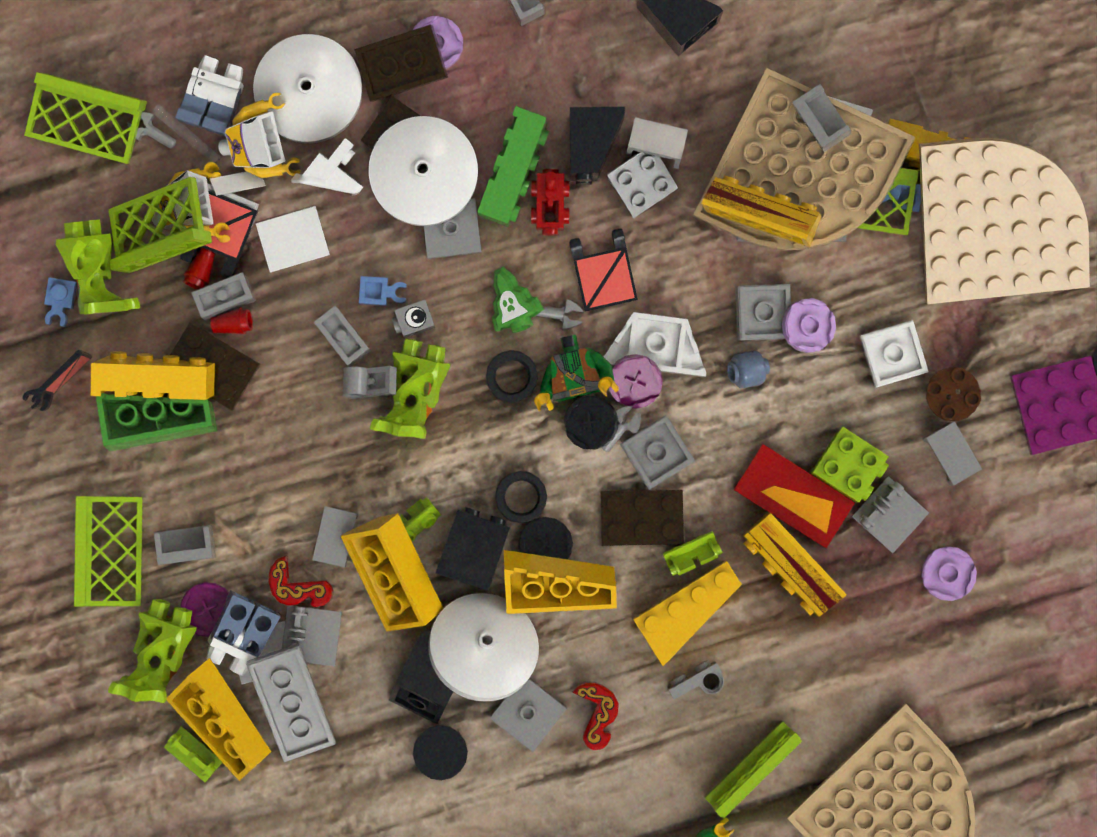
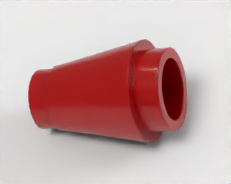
[183,248,216,290]
[210,307,253,334]

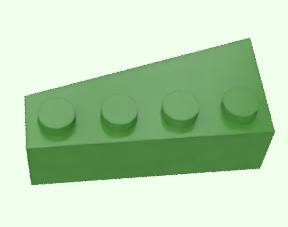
[477,106,550,227]
[96,393,217,451]

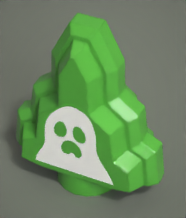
[492,267,544,333]

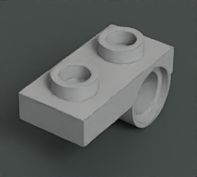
[343,366,397,399]
[667,660,724,700]

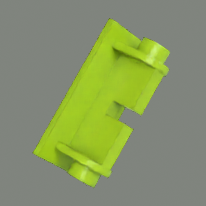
[400,497,442,542]
[663,531,723,576]
[164,726,222,783]

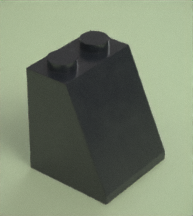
[637,0,723,56]
[569,107,625,185]
[436,507,510,591]
[389,627,453,724]

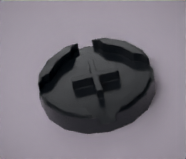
[564,396,618,450]
[519,517,573,560]
[413,725,468,781]

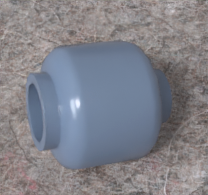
[727,351,770,388]

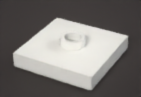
[860,320,929,388]

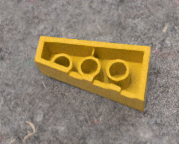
[91,351,215,400]
[503,550,617,614]
[633,561,742,666]
[166,658,271,781]

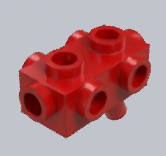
[531,169,570,236]

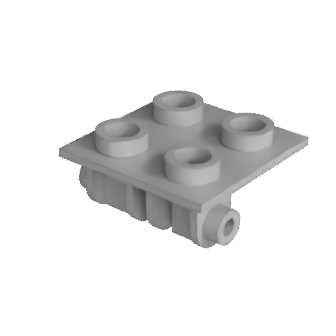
[606,152,678,218]
[852,476,929,553]
[282,605,342,666]

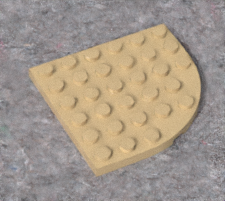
[693,68,915,250]
[919,138,1090,304]
[786,703,975,837]

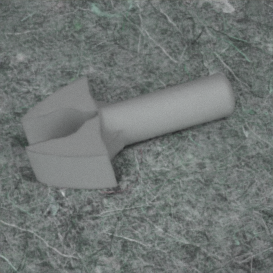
[127,112,176,149]
[536,299,584,330]
[602,406,641,452]

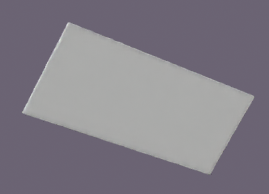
[210,171,266,196]

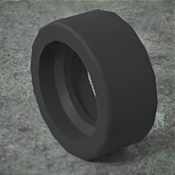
[486,350,538,403]
[495,471,547,523]

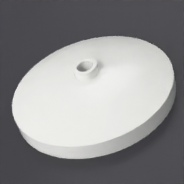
[253,34,362,143]
[369,116,478,226]
[428,593,539,701]

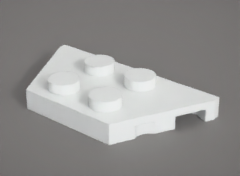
[604,312,706,377]

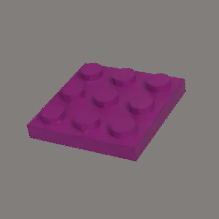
[1010,356,1097,455]

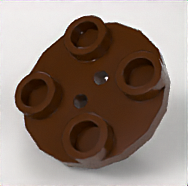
[926,367,981,422]

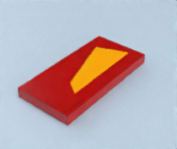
[734,444,855,549]

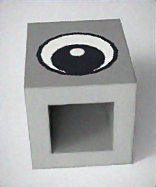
[392,300,435,338]

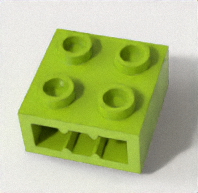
[810,426,889,503]

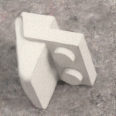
[291,138,364,196]

